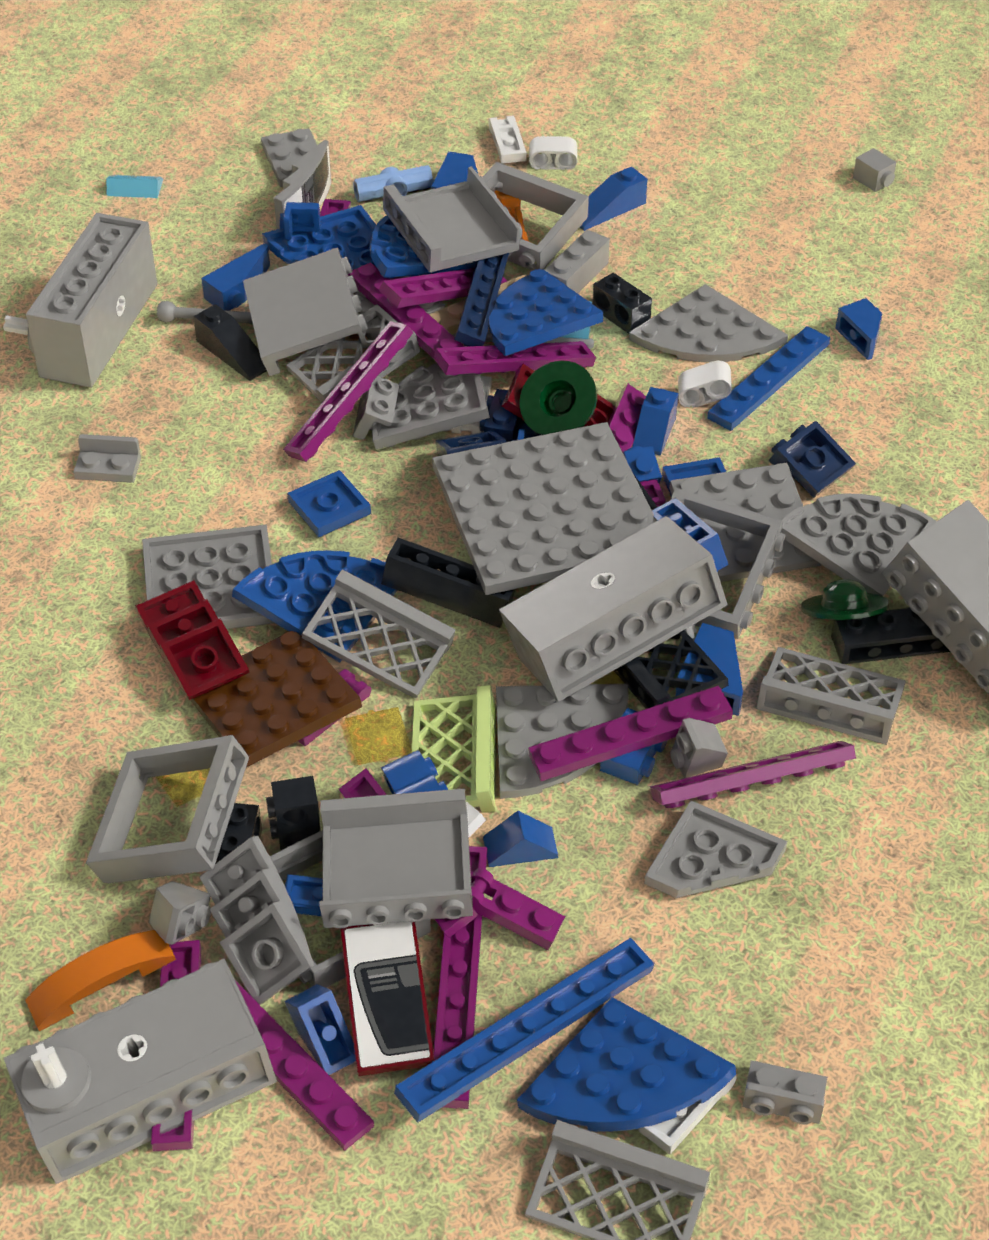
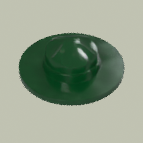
[520,361,597,435]
[801,579,889,620]

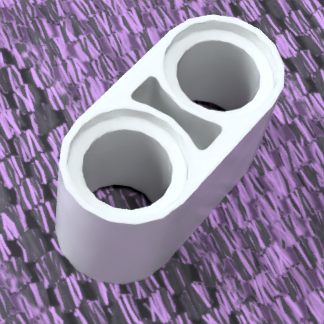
[529,136,578,170]
[678,361,732,407]

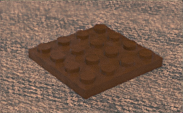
[190,631,362,768]

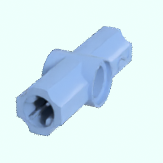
[353,165,434,202]

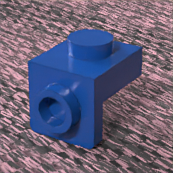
[279,202,321,240]
[623,446,662,483]

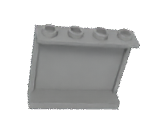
[383,166,522,272]
[243,248,368,376]
[320,789,473,928]

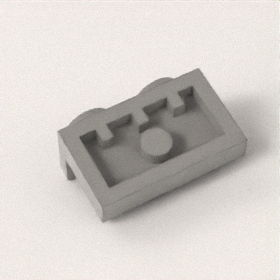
[353,376,399,439]
[73,434,141,483]
[742,1060,827,1124]

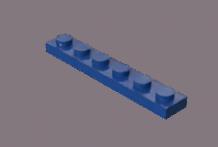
[707,326,830,431]

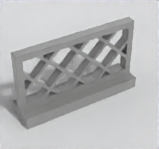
[286,305,420,404]
[302,569,456,698]
[756,647,906,745]
[525,1120,710,1240]

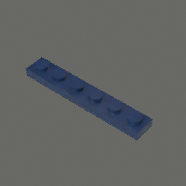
[454,253,509,347]

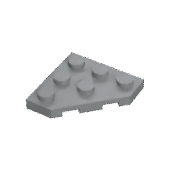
[644,801,787,898]

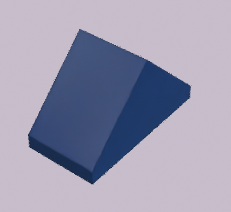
[483,811,558,867]

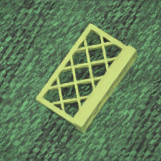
[412,685,496,813]

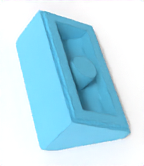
[106,175,163,198]

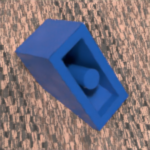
[835,298,883,360]
[633,387,679,456]
[284,984,356,1075]

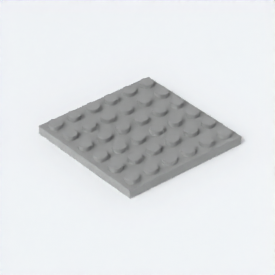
[432,422,657,595]

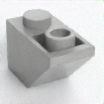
[670,718,728,778]
[149,881,211,945]

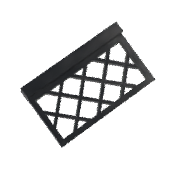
[614,630,729,709]

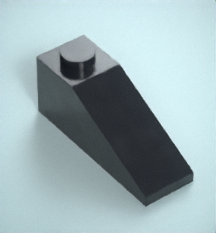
[193,304,267,381]

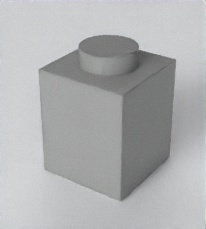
[853,148,896,192]

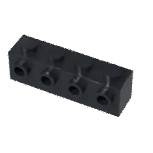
[381,537,515,628]
[831,607,951,664]

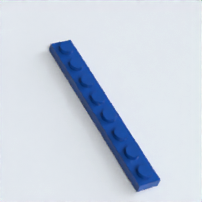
[394,938,655,1123]

